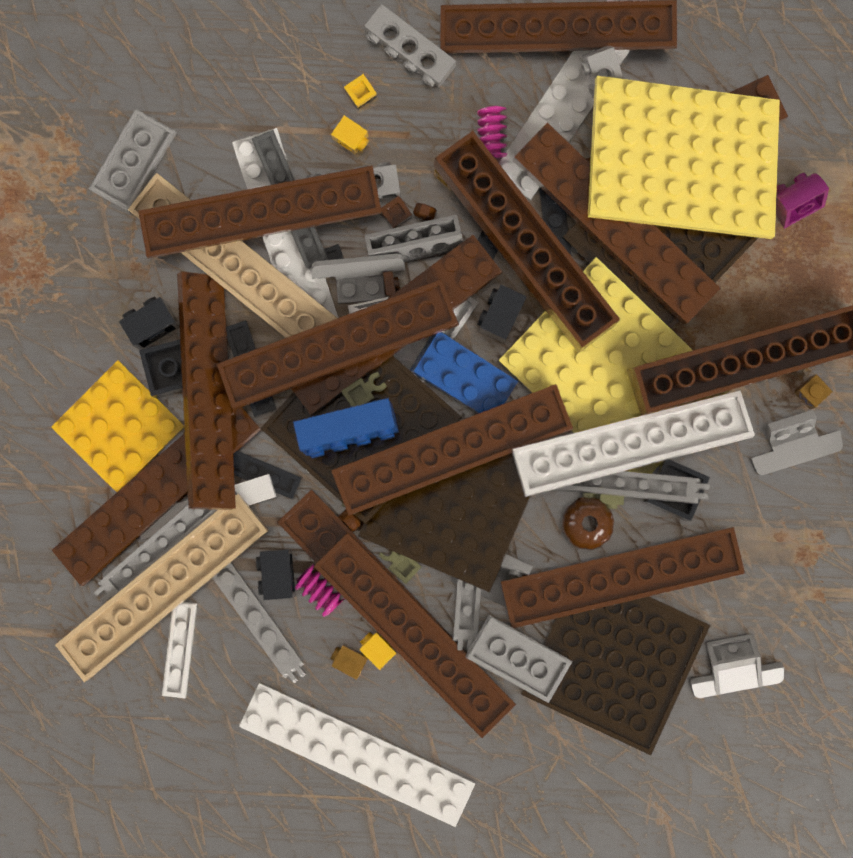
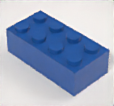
[410,332,518,414]
[293,398,399,458]

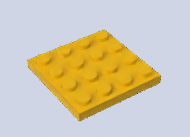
[51,360,185,492]

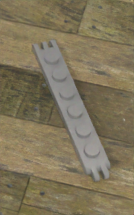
[557,471,710,504]
[94,491,237,603]
[213,562,306,683]
[453,579,481,652]

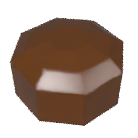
[413,203,437,221]
[338,509,361,532]

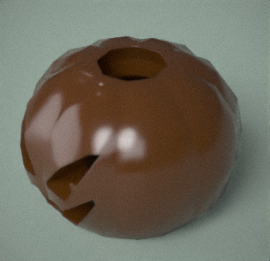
[562,497,614,550]

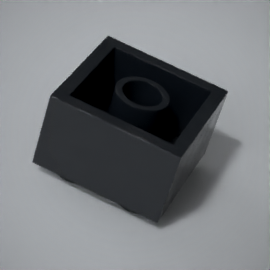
[477,284,527,344]
[119,297,180,350]
[139,339,183,398]
[644,459,710,521]
[256,549,296,600]

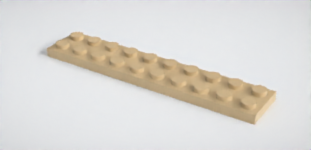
[128,173,337,338]
[55,494,269,682]

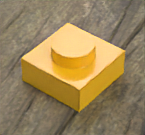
[344,74,377,108]

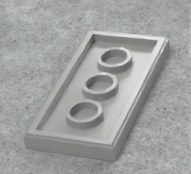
[88,108,177,213]
[465,615,573,703]

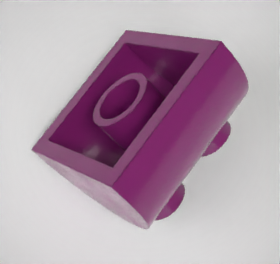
[776,172,829,229]

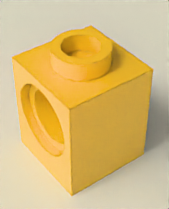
[331,115,369,155]
[359,632,397,670]

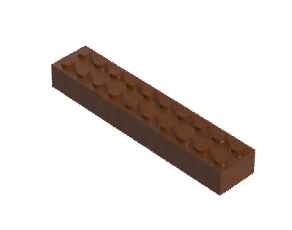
[513,122,721,325]
[433,131,620,353]
[627,305,853,416]

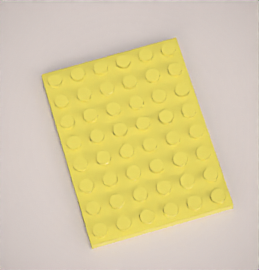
[588,76,780,239]
[498,257,730,474]

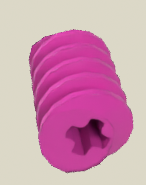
[478,106,507,158]
[295,564,345,617]

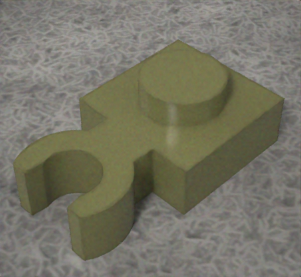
[341,372,387,407]
[582,492,624,509]
[379,551,422,584]

